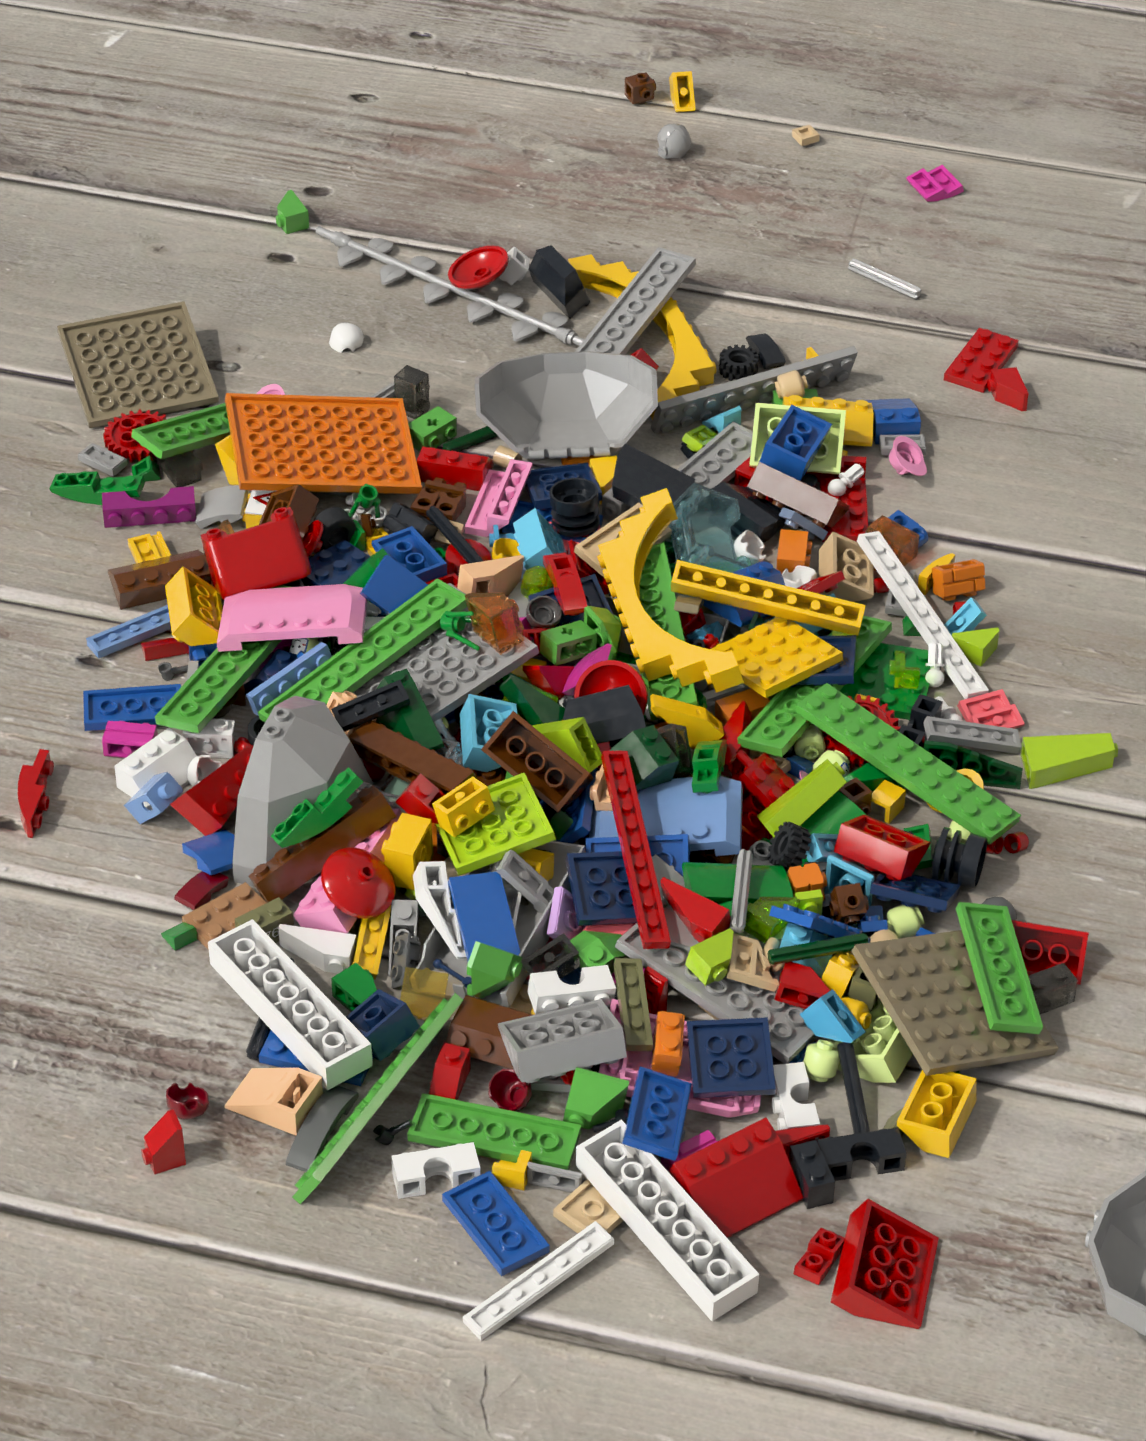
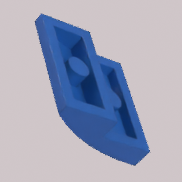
[182,829,235,875]

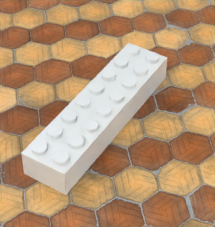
[208,919,373,1090]
[576,1120,759,1321]

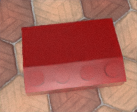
[669,1117,803,1238]
[830,1199,939,1329]

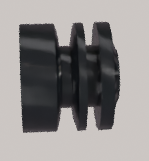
[549,478,600,537]
[932,827,988,889]

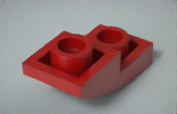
[793,1228,845,1285]

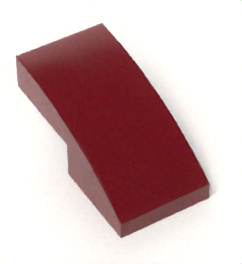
[174,871,229,910]

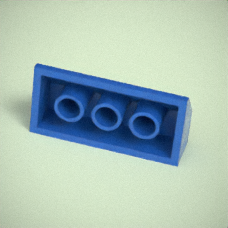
[703,561,785,627]

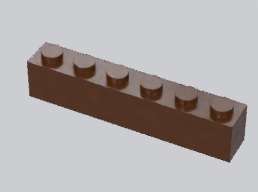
[348,720,476,795]
[248,786,396,903]

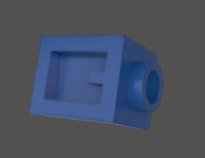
[857,905,888,933]

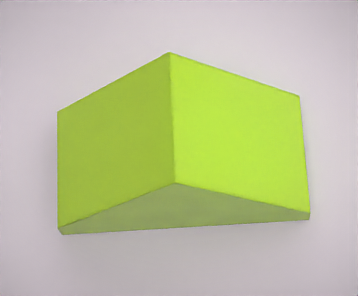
[952,627,999,667]

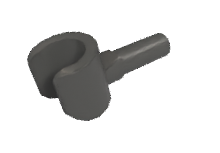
[158,662,188,681]

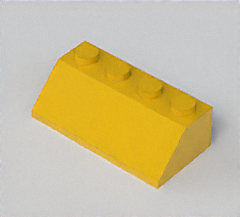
[782,395,874,447]
[165,566,223,646]

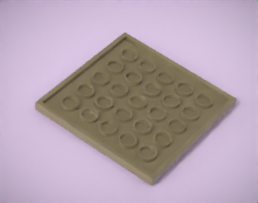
[57,301,219,428]
[851,930,1059,1076]

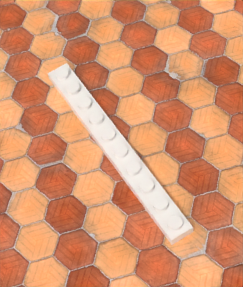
[857,531,989,699]

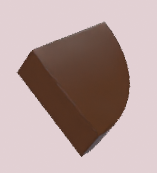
[360,513,377,537]

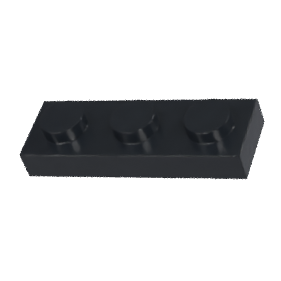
[331,680,411,732]

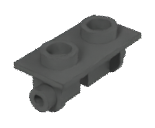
[390,933,421,990]

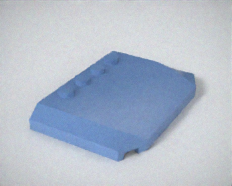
[589,776,743,856]

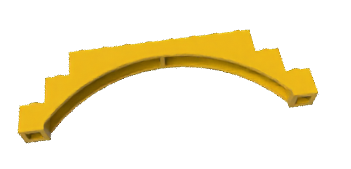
[568,254,717,420]
[597,488,744,693]

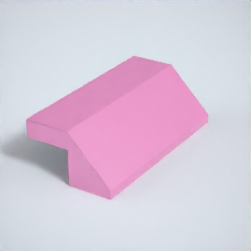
[465,459,533,537]

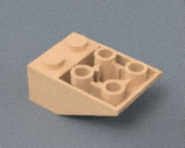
[457,555,524,614]
[225,1068,323,1136]

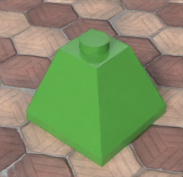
[563,1067,629,1130]

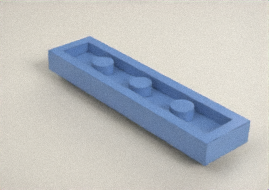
[86,605,171,659]
[246,642,332,716]

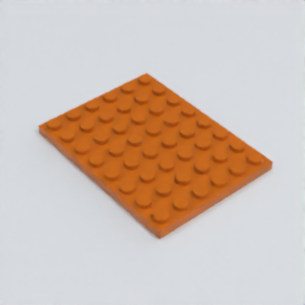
[225,393,422,494]

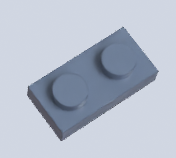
[779,507,828,540]

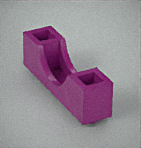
[102,486,196,528]

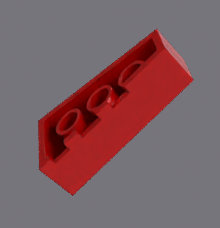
[170,745,253,836]

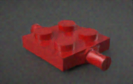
[735,749,795,808]

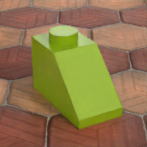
[685,928,734,986]

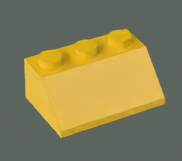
[897,1070,977,1158]

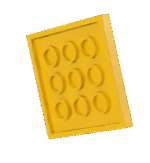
[710,617,843,698]

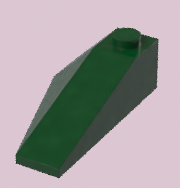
[376,668,444,750]
[924,740,1023,789]

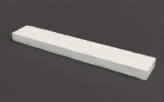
[463,1221,614,1341]

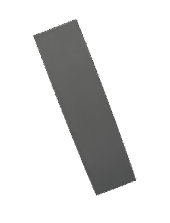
[286,1086,359,1172]

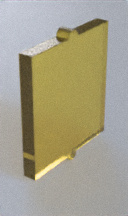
[400,967,449,1019]

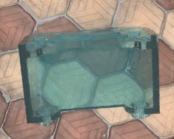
[669,483,751,573]

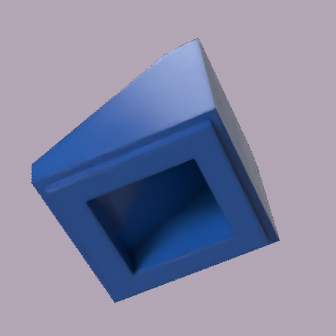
[786,756,814,780]

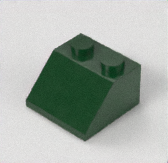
[609,725,679,791]

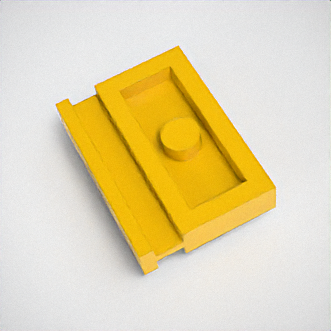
[128,531,171,563]

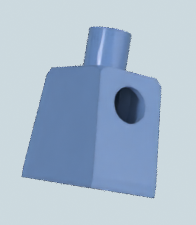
[124,772,183,824]

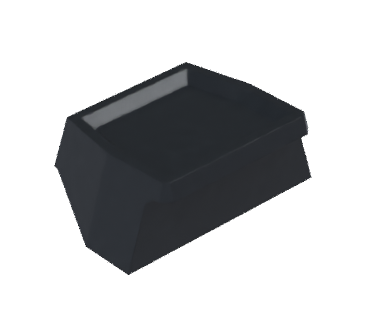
[528,245,590,319]
[612,444,696,507]
[708,482,786,543]
[563,685,646,748]

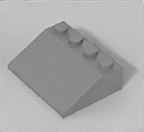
[498,999,627,1083]

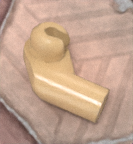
[763,938,784,972]

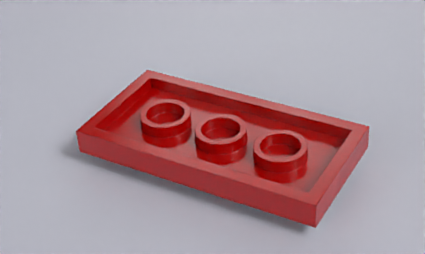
[944,328,1019,393]
[820,477,869,542]

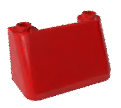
[200,507,312,600]

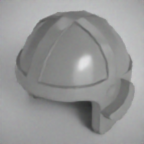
[657,124,692,159]

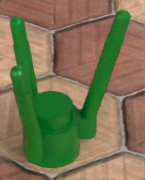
[440,611,504,651]

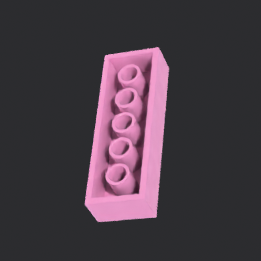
[293,808,403,933]

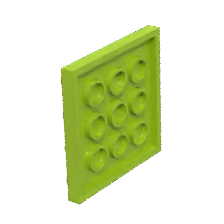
[435,772,556,876]

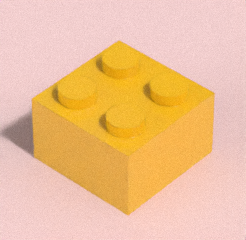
[381,813,434,891]

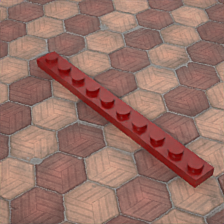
[601,751,671,949]

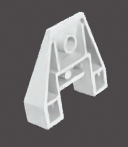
[413,860,522,959]

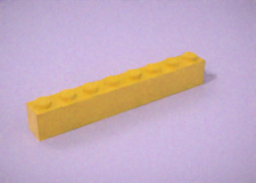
[671,560,866,636]

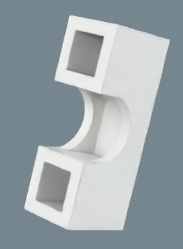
[528,965,616,1015]
[772,1062,820,1139]
[392,1142,480,1199]

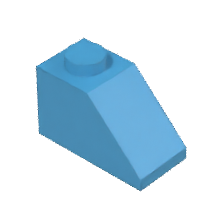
[800,989,865,1043]

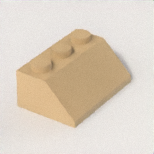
[819,532,874,602]

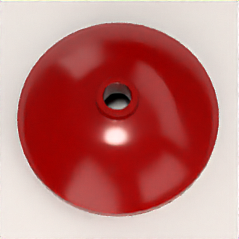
[448,245,509,289]
[574,660,648,715]
[321,847,395,919]

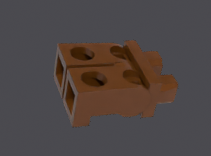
[410,477,466,531]

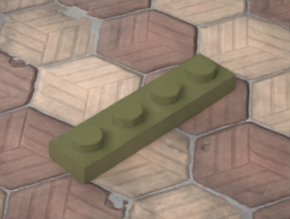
[614,958,653,1051]

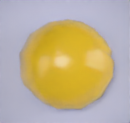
[492,538,521,560]

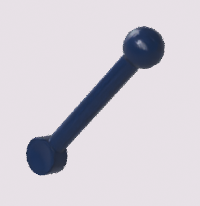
[433,959,472,988]

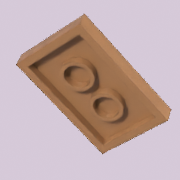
[182,882,267,950]

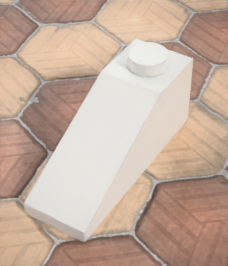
[279,924,357,974]

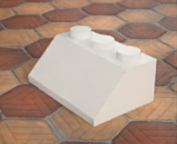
[115,728,197,807]

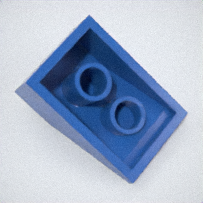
[866,398,921,445]
[759,405,832,481]
[372,526,447,582]

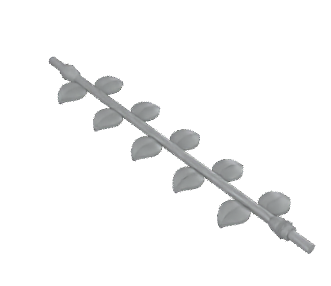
[316,226,585,346]

